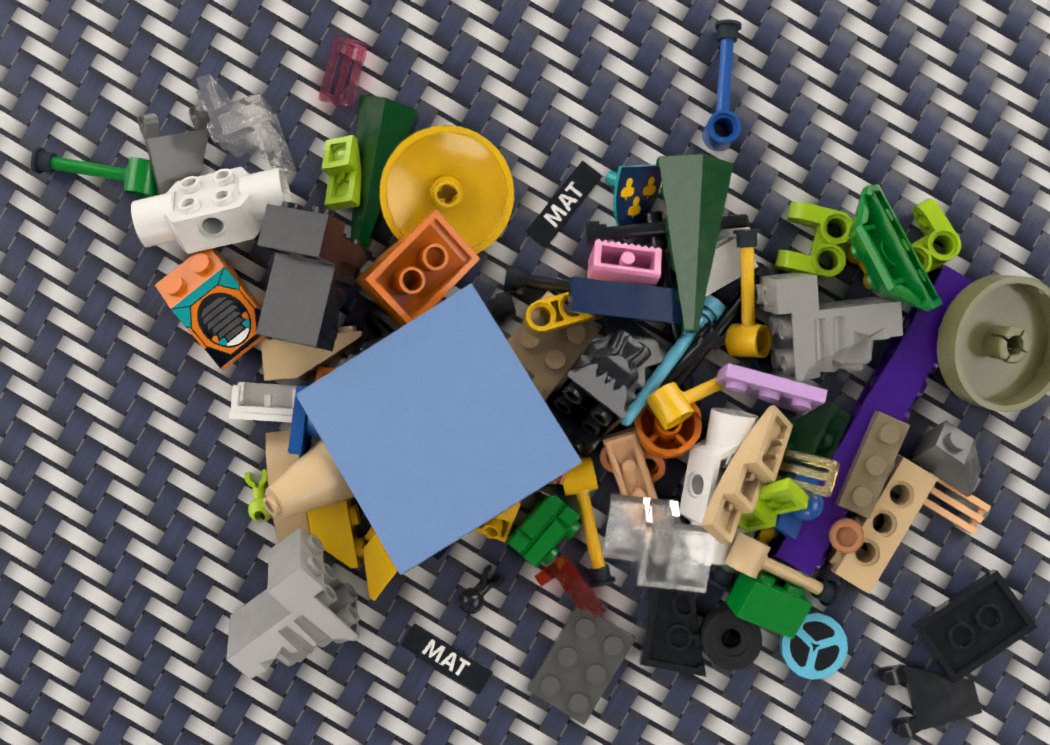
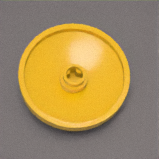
[380,125,514,254]

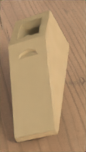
[261,326,367,381]

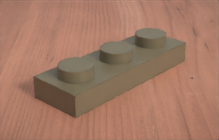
[835,411,910,519]

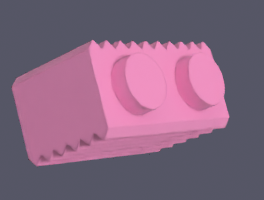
[587,239,662,286]

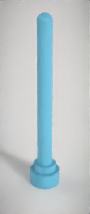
[621,295,725,426]

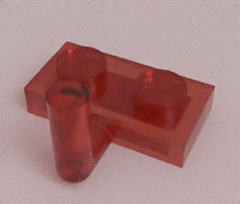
[534,554,606,618]

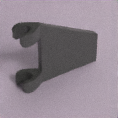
[137,105,210,195]

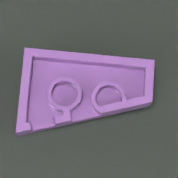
[716,363,827,414]

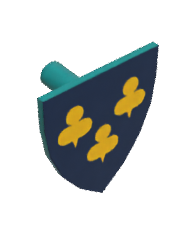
[605,164,662,240]

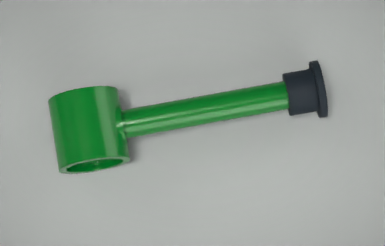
[31,147,158,197]

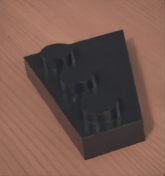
[639,564,706,677]

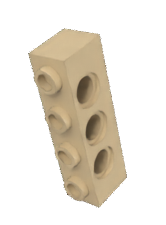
[826,456,938,594]

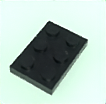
[911,569,1037,684]

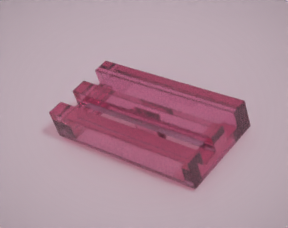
[319,35,368,109]

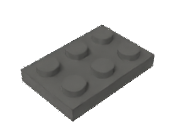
[527,602,636,725]

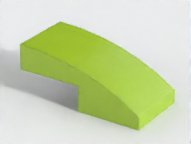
[321,135,361,211]
[738,477,809,533]

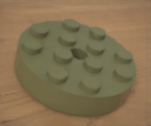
[937,275,1050,412]

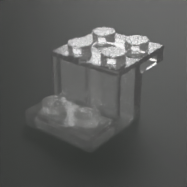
[195,74,296,175]
[603,494,716,593]

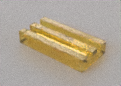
[775,449,840,497]

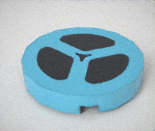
[779,611,848,680]

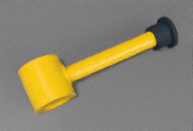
[725,229,772,358]
[646,357,763,430]
[563,456,616,587]

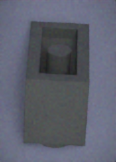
[912,420,981,497]

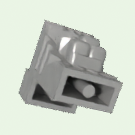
[755,272,903,382]
[226,527,360,680]

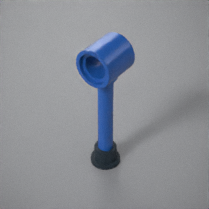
[702,19,742,151]

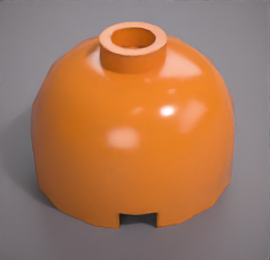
[633,402,702,459]

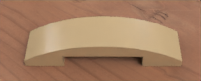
[266,429,311,543]

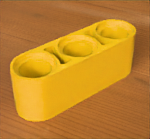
[523,292,604,336]

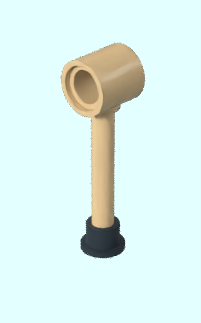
[724,532,841,607]

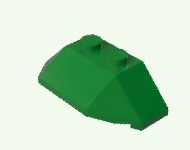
[848,184,943,311]

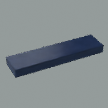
[568,277,700,325]

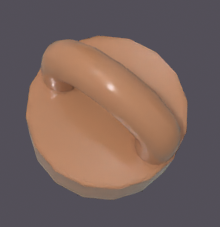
[829,518,864,553]

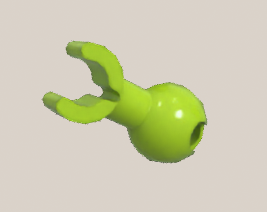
[244,469,272,523]

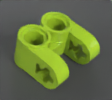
[911,198,961,273]
[774,202,853,280]

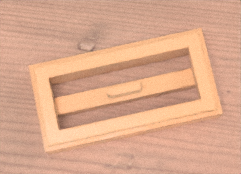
[923,472,991,535]

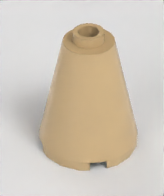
[263,439,355,519]

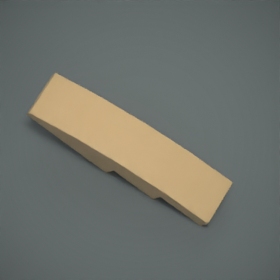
[701,405,793,544]

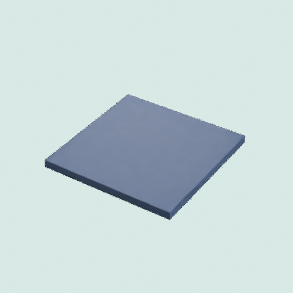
[295,283,583,575]

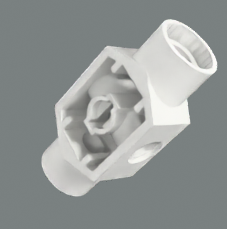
[131,167,292,254]
[679,407,765,565]

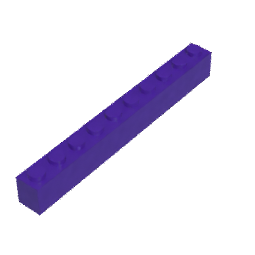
[769,265,974,576]

